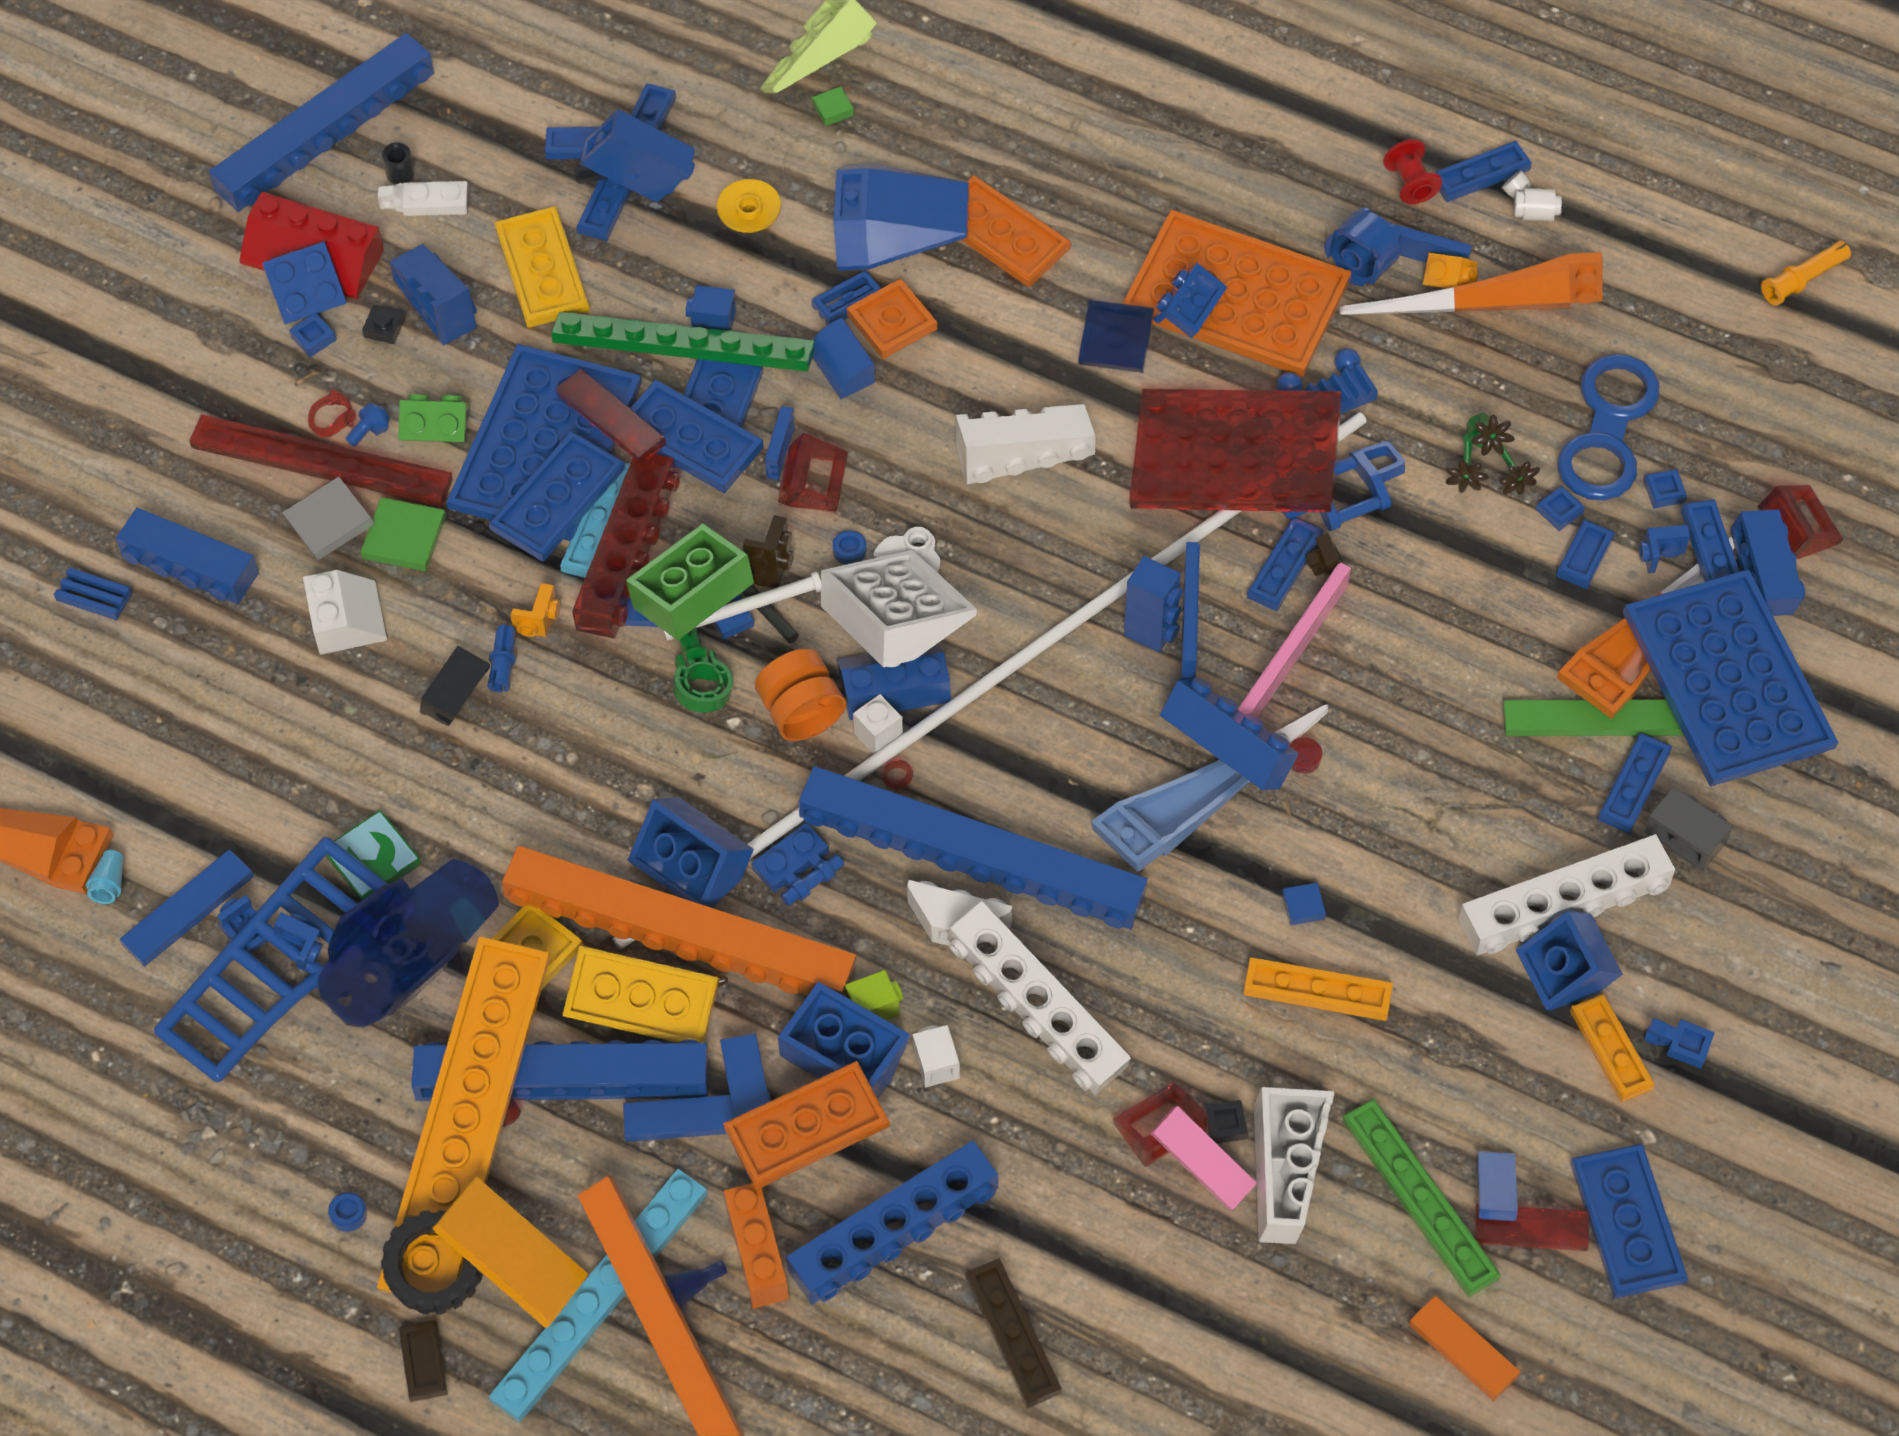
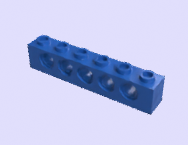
[786,1140,998,1305]

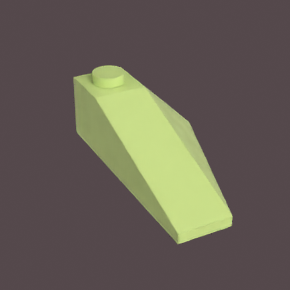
[761,0,877,93]

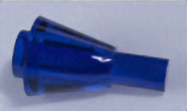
[663,1260,727,1309]

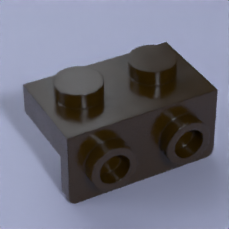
[743,515,794,587]

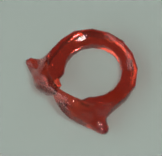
[308,389,356,437]

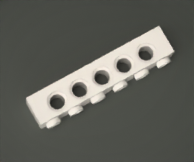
[1458,834,1675,956]
[947,901,1131,1096]

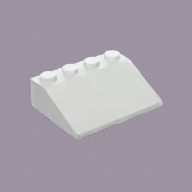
[821,550,977,667]

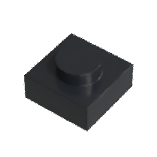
[362,304,405,344]
[1204,1100,1248,1144]

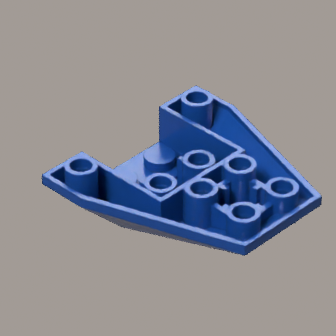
[833,163,969,271]

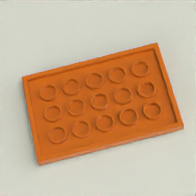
[1121,210,1352,377]

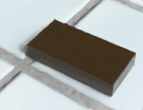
[399,1320,448,1402]

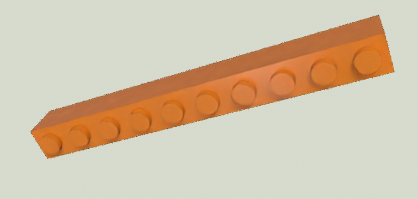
[502,846,856,997]

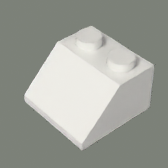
[303,570,387,655]

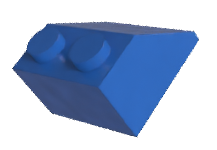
[1516,910,1623,1011]

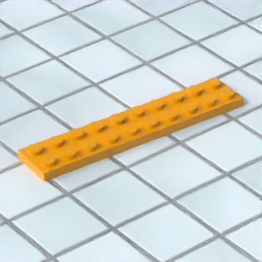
[376,936,551,1294]

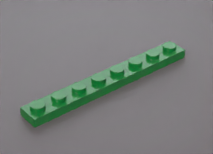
[551,312,815,372]

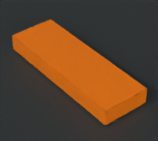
[1409,1295,1521,1402]

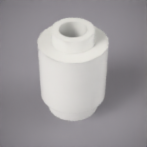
[1514,188,1562,222]

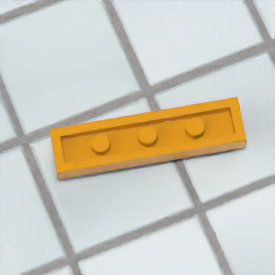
[1243,957,1393,1021]

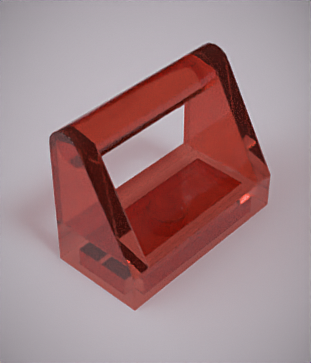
[777,433,848,512]
[1757,485,1843,559]
[1113,1082,1208,1167]

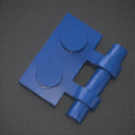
[751,823,844,906]

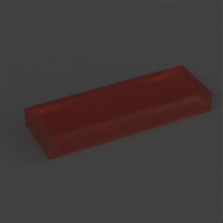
[1475,1204,1589,1251]

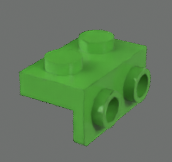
[398,394,470,443]

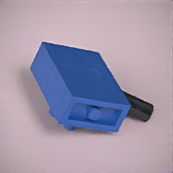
[574,109,695,203]

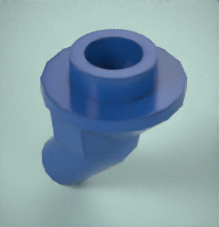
[346,403,389,446]

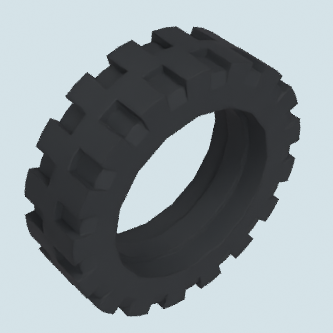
[381,1210,483,1314]

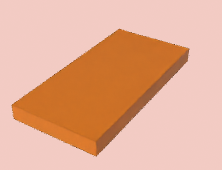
[961,175,1071,288]
[723,1061,890,1190]

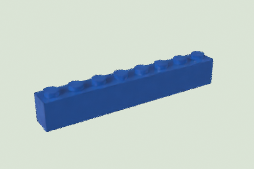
[209,32,434,212]
[411,1040,709,1101]

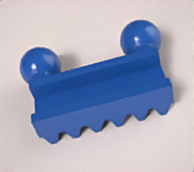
[1276,348,1378,428]

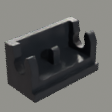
[420,646,490,726]

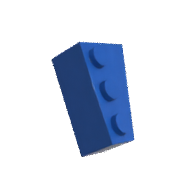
[389,244,477,346]

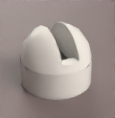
[1502,170,1530,198]

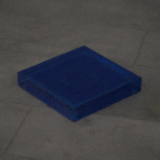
[1078,300,1154,373]

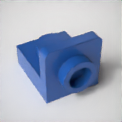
[1639,525,1690,573]

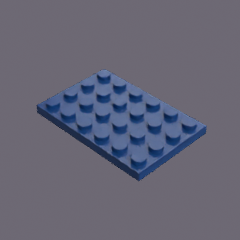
[447,344,642,541]
[1623,569,1839,787]

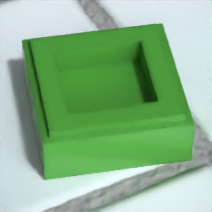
[812,86,854,126]

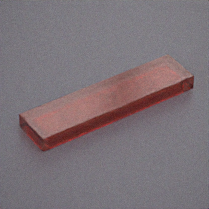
[556,369,667,464]

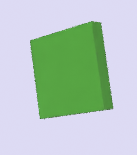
[360,497,446,572]

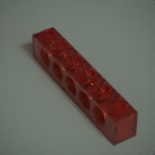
[572,450,680,639]

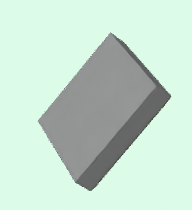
[282,477,374,561]

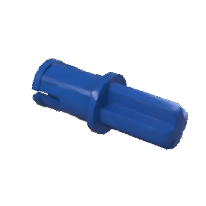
[487,624,516,693]

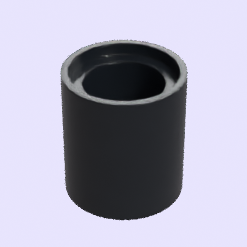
[382,142,415,184]

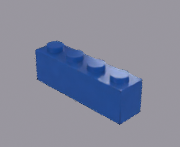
[116,507,259,604]
[1159,677,1299,790]

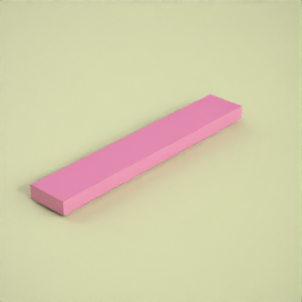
[1238,563,1351,718]

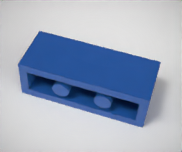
[1730,510,1805,616]
[1124,556,1183,653]

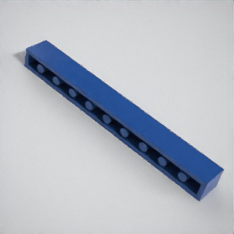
[798,766,1148,930]

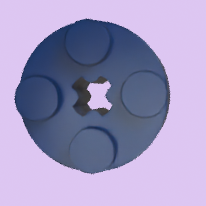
[1325,207,1401,286]

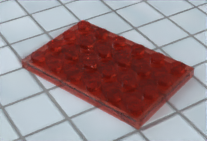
[1129,389,1342,512]

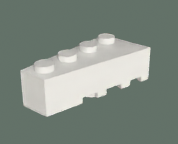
[956,404,1096,485]

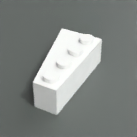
[1254,1087,1335,1244]

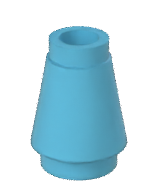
[86,850,124,904]

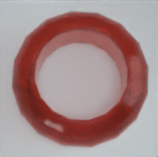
[881,759,913,789]

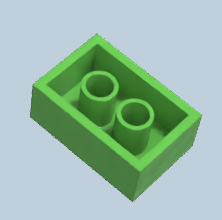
[626,523,754,641]

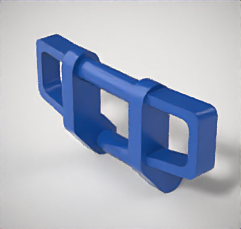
[1272,441,1405,531]

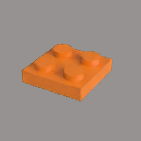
[846,278,937,359]

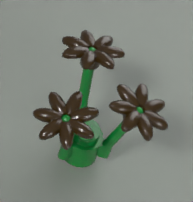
[1445,413,1540,495]

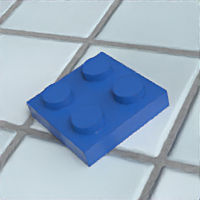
[262,242,347,325]

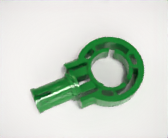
[673,627,733,713]

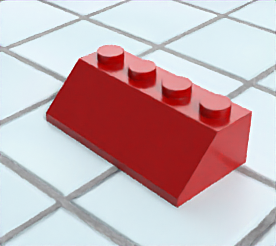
[239,192,384,299]

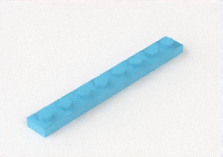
[489,1169,708,1423]

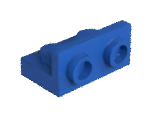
[1153,263,1227,338]

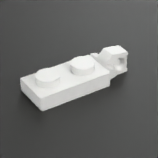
[378,181,469,216]

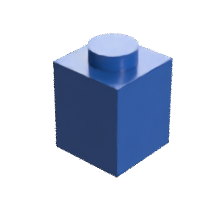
[686,285,736,331]

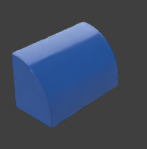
[813,318,875,399]

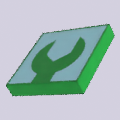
[325,810,421,903]

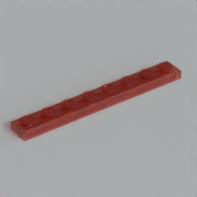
[189,414,453,507]

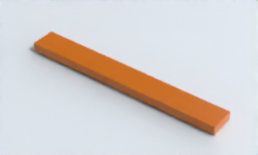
[577,1176,744,1436]

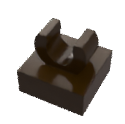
[1305,533,1343,576]

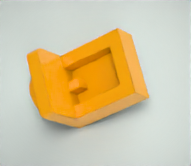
[1423,253,1478,289]
[510,583,561,637]

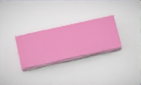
[1150,1106,1256,1211]

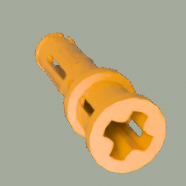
[1761,240,1851,306]

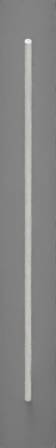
[613,412,1367,950]

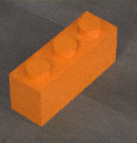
[724,1183,789,1309]

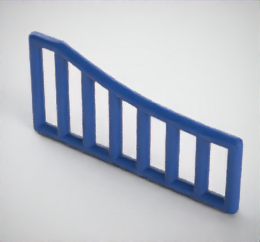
[154,837,416,1082]

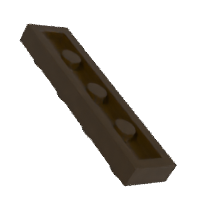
[965,1258,1062,1408]

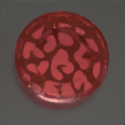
[1289,737,1322,774]

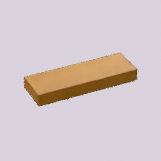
[1570,993,1655,1103]

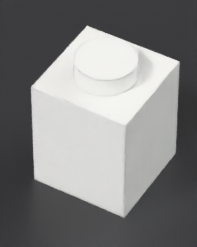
[853,694,903,754]
[913,1025,960,1088]

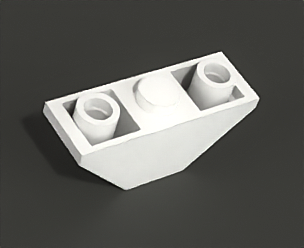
[907,880,1012,946]

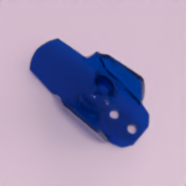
[318,859,499,1028]

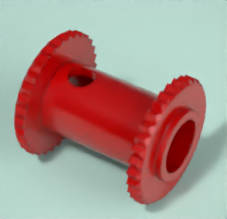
[1383,139,1442,205]

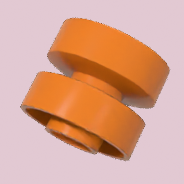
[755,649,846,741]

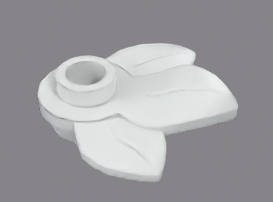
[874,527,940,573]

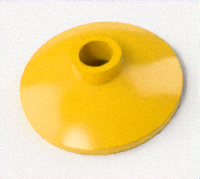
[717,179,781,233]

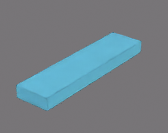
[560,462,638,580]

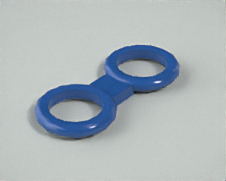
[1558,354,1660,501]

